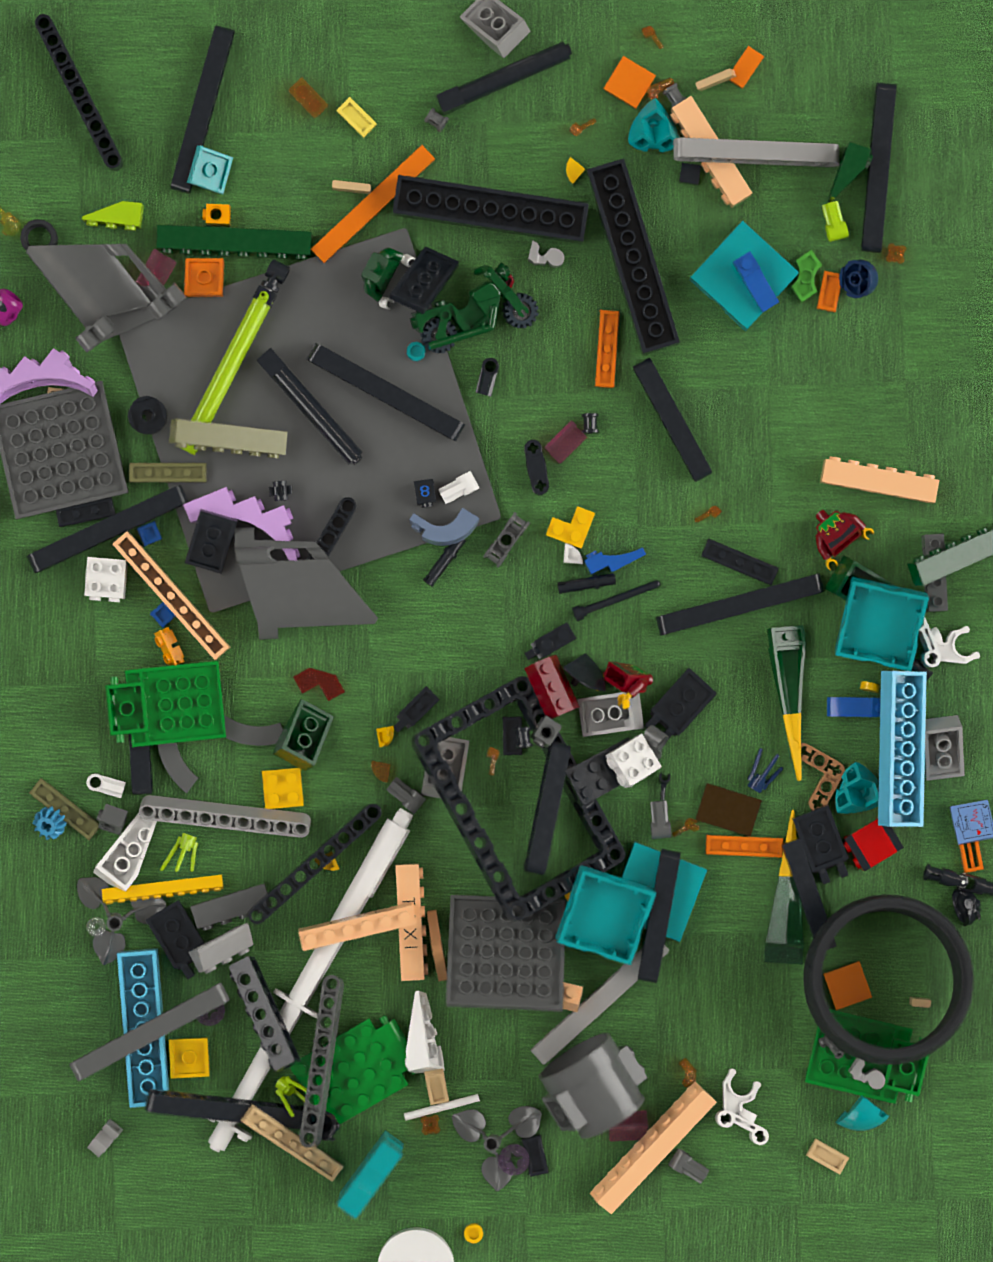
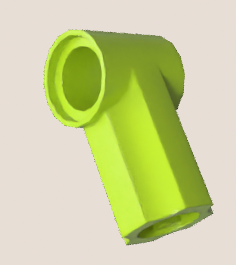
[822,201,849,242]

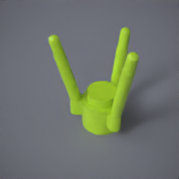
[160,833,198,872]
[275,1076,307,1117]

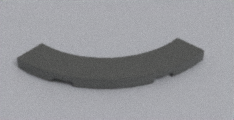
[224,715,283,746]
[158,743,198,793]

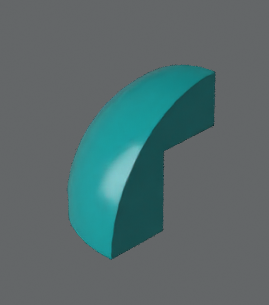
[628,98,680,152]
[835,762,879,813]
[836,1095,890,1131]

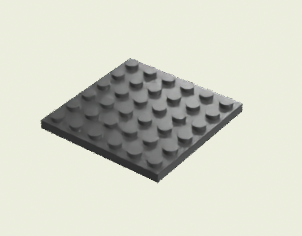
[0,381,129,519]
[446,895,566,1011]

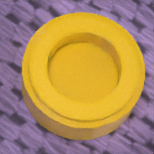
[860,681,880,693]
[464,1223,483,1243]

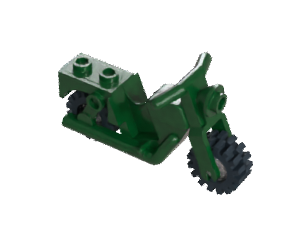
[410,263,539,354]

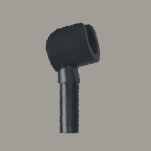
[658,773,671,801]

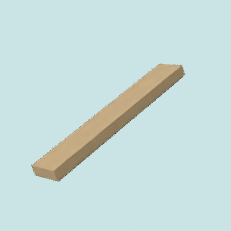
[241,1104,344,1182]

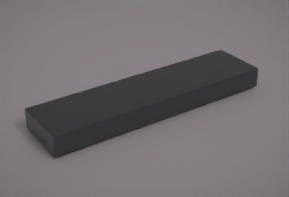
[701,538,779,586]

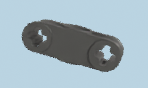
[483,512,530,568]

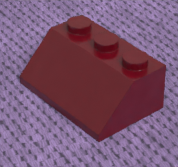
[524,655,580,719]

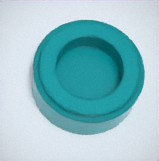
[407,342,426,361]

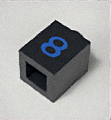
[414,479,436,508]

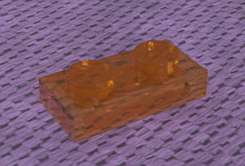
[288,77,328,119]

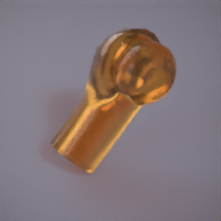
[647,78,674,99]
[679,1058,697,1088]

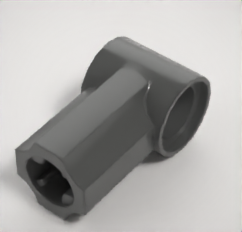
[643,725,668,760]
[386,777,426,814]
[650,801,671,839]
[668,1148,709,1184]

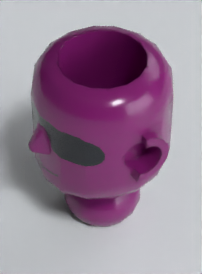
[0,288,23,326]

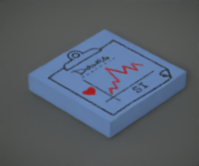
[950,800,993,845]

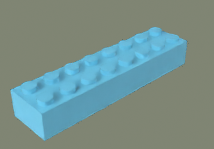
[878,671,926,827]
[117,948,170,1108]

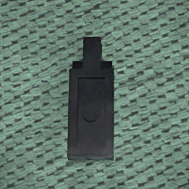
[524,622,577,660]
[394,686,440,732]

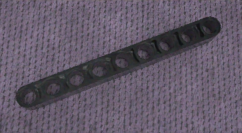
[35,14,123,171]
[171,25,235,194]
[861,82,897,253]
[306,343,465,442]
[27,485,189,574]
[655,573,825,636]
[247,804,382,924]
[145,1089,304,1129]

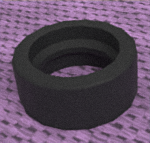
[20,219,58,251]

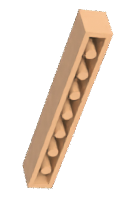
[113,532,230,660]
[590,1081,717,1214]

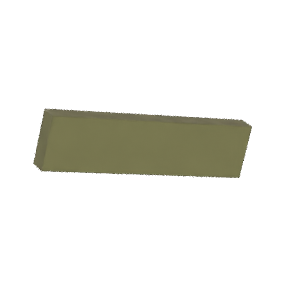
[129,463,207,483]
[29,778,99,841]

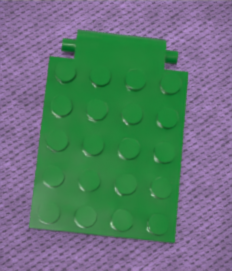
[105,661,226,747]
[804,1009,929,1104]
[290,1015,415,1124]

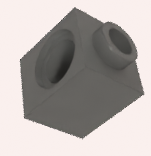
[530,716,562,748]
[97,804,128,835]

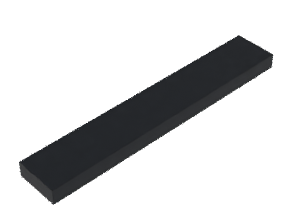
[781,838,837,950]

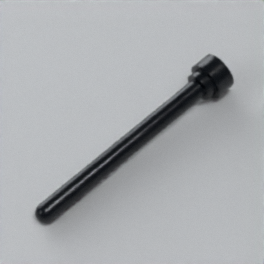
[572,580,660,622]

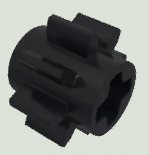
[269,480,292,501]

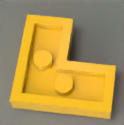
[546,506,595,549]

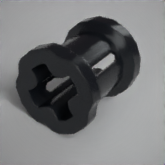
[581,413,599,434]
[514,727,533,748]

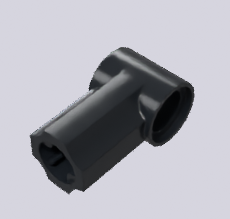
[475,358,499,397]

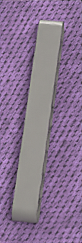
[673,138,840,167]
[139,795,311,838]
[530,945,669,1065]

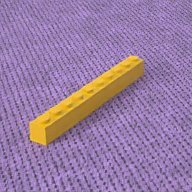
[102,875,223,905]

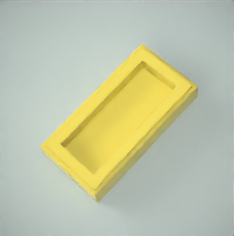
[336,97,377,138]

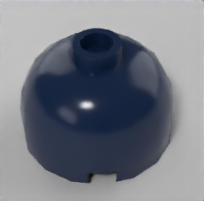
[839,259,879,298]

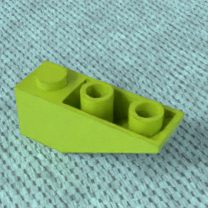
[82,201,144,231]

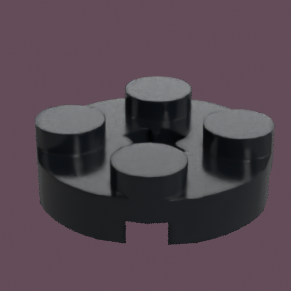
[128,396,167,435]

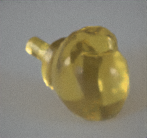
[0,207,21,236]

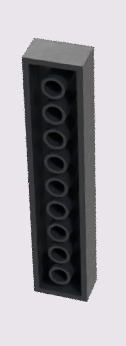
[586,158,680,356]
[393,175,589,244]

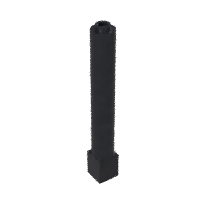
[436,41,572,116]
[256,348,363,465]

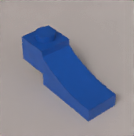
[732,251,779,313]
[584,547,646,574]
[827,697,881,717]

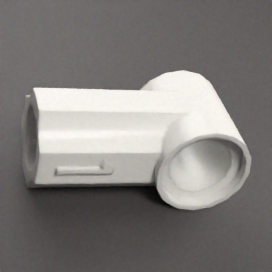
[438,471,479,504]
[87,773,126,798]

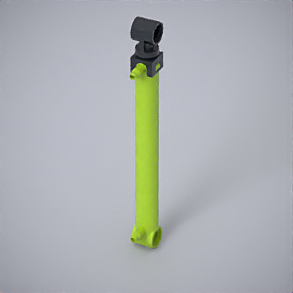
[180,259,291,455]

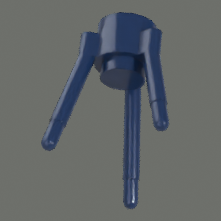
[747,748,784,793]

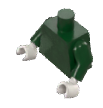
[361,248,416,310]

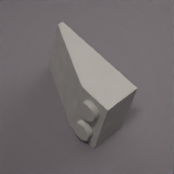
[460,0,530,58]
[578,692,644,737]
[925,715,965,781]
[421,737,469,798]

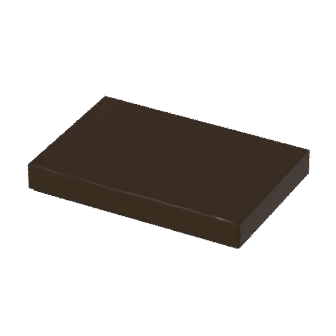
[695,783,762,837]

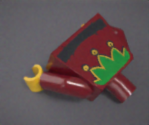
[815,510,874,570]
[596,661,653,709]

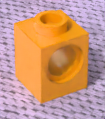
[202,204,231,226]

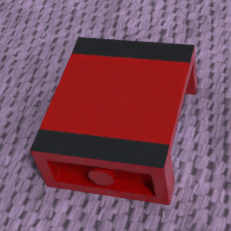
[843,816,904,872]

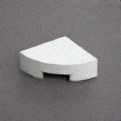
[563,544,583,564]

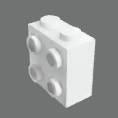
[84,557,128,602]
[605,734,662,788]

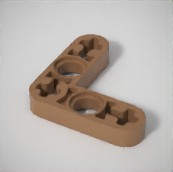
[801,743,845,810]
[427,910,447,981]

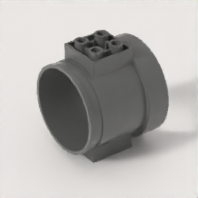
[539,1032,647,1139]

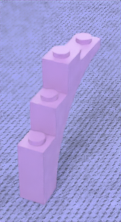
[0,348,98,404]
[183,487,301,560]

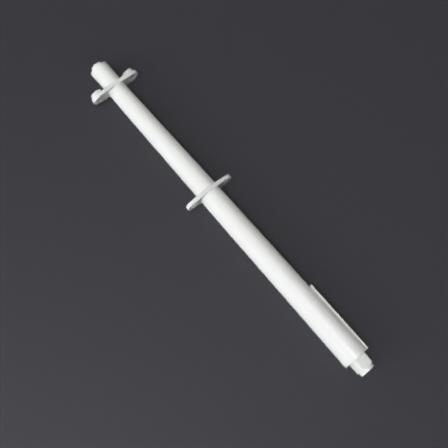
[208,808,413,1152]

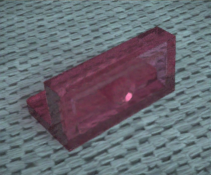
[136,249,177,286]
[544,420,586,464]
[609,1110,648,1141]

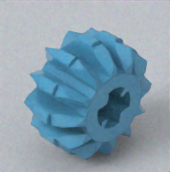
[32,806,67,840]

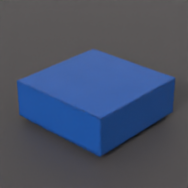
[137,521,162,546]
[150,602,176,628]

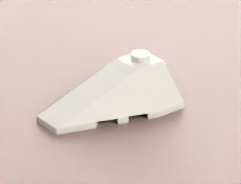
[93,813,157,891]
[405,991,445,1073]

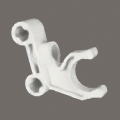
[918,617,980,668]
[715,1069,769,1145]

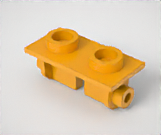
[154,627,185,666]

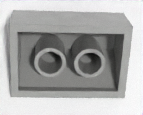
[189,923,253,974]

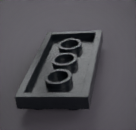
[389,246,459,315]
[565,737,630,806]

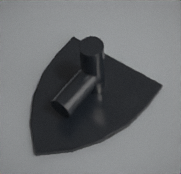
[563,653,606,692]

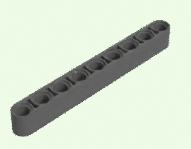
[300,975,344,1148]
[69,983,230,1081]

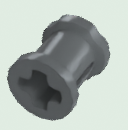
[662,83,686,107]
[424,108,449,132]

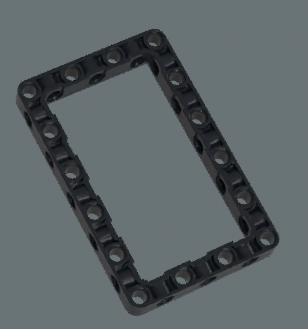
[411,676,625,921]

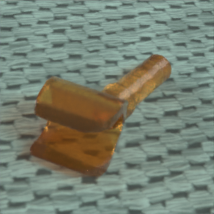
[642,26,664,50]
[569,118,596,136]
[695,506,722,523]
[486,747,500,775]
[672,818,700,837]

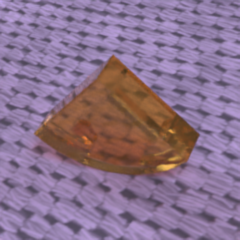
[371,761,391,783]

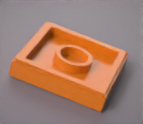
[603,56,656,109]
[184,258,224,297]
[823,961,872,1010]

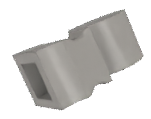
[528,241,564,268]
[848,1058,885,1089]
[87,1119,123,1158]

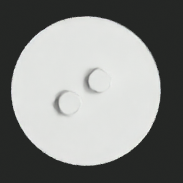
[378,1227,454,1262]

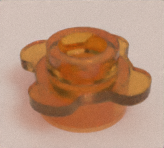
[886,243,906,264]
[421,1115,440,1135]

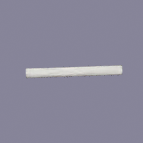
[404,1094,480,1121]

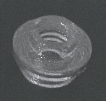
[87,917,106,936]

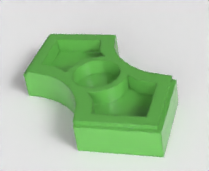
[790,249,822,303]

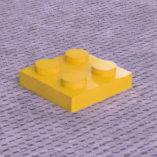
[262,768,304,809]
[169,1037,210,1078]

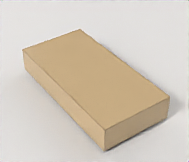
[695,68,736,91]
[332,180,371,194]
[424,1068,449,1105]
[806,1138,849,1175]

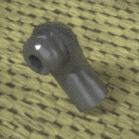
[818,1035,844,1059]

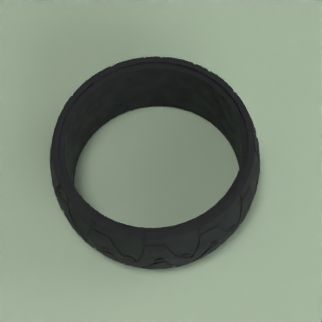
[803,895,974,1065]

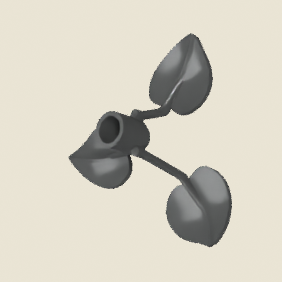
[77,877,166,965]
[452,1106,542,1191]

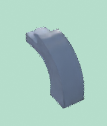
[409,508,479,546]

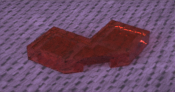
[293,668,345,701]

